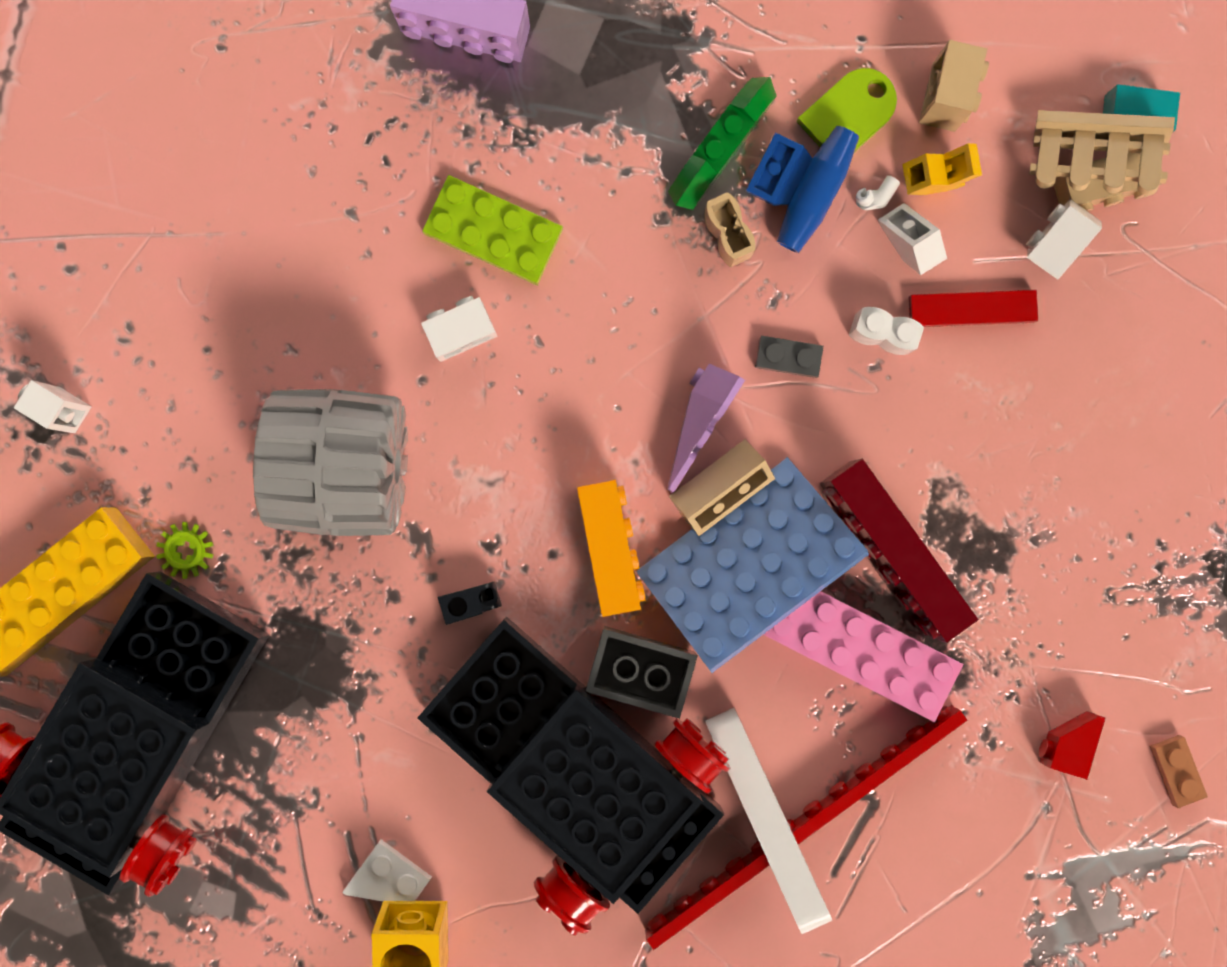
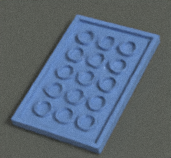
[636,457,869,673]

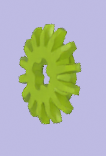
[156,522,213,579]

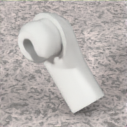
[856,176,900,210]

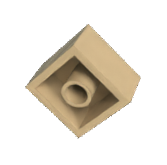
[919,40,989,132]

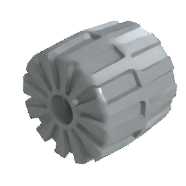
[253,389,408,536]

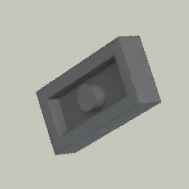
[755,335,824,378]

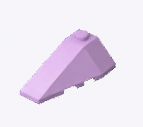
[667,363,745,493]

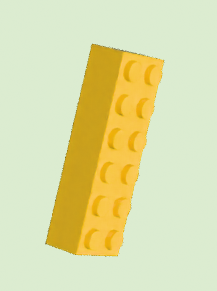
[0,507,155,678]

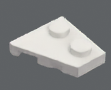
[342,839,432,901]

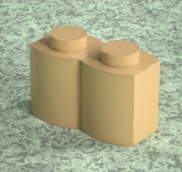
[704,192,755,267]

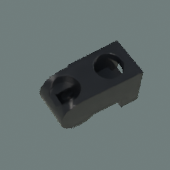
[438,581,502,625]

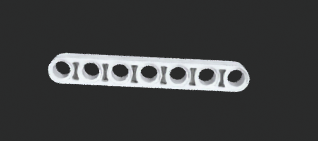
[705,708,833,934]

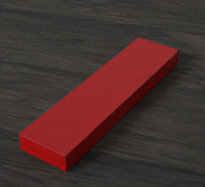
[909,290,1038,327]

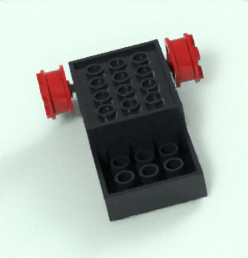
[0,571,269,897]
[417,617,731,936]

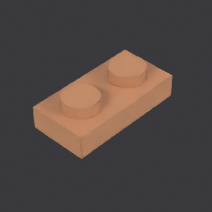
[1150,735,1208,808]

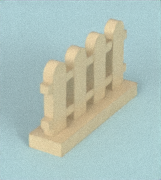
[1029,110,1175,196]

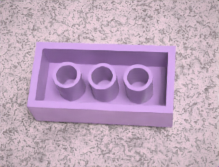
[390,0,530,63]

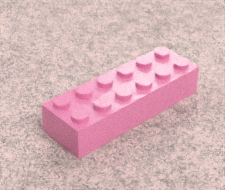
[763,591,964,722]

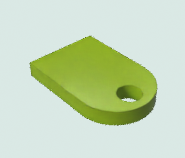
[796,68,897,153]

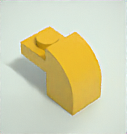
[902,143,982,195]

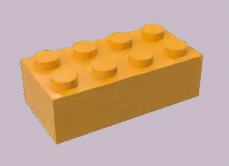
[577,480,646,617]

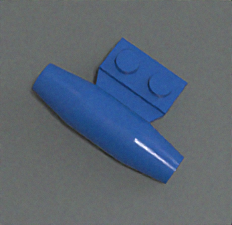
[746,126,859,253]

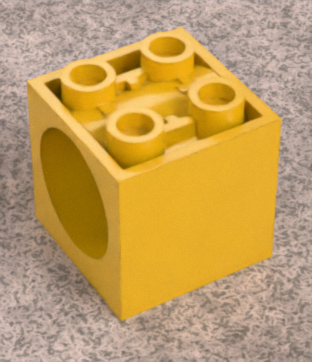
[371,901,449,967]

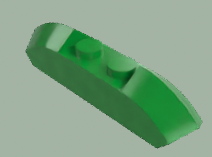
[668,77,777,210]

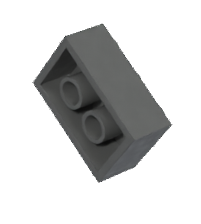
[586,626,698,719]

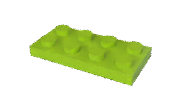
[422,175,563,286]

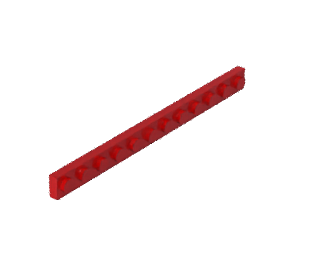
[645,705,968,950]

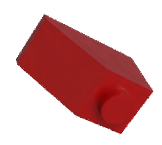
[1039,711,1106,780]

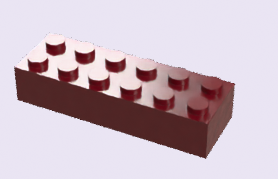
[820,458,979,643]

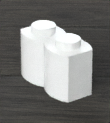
[849,307,924,355]

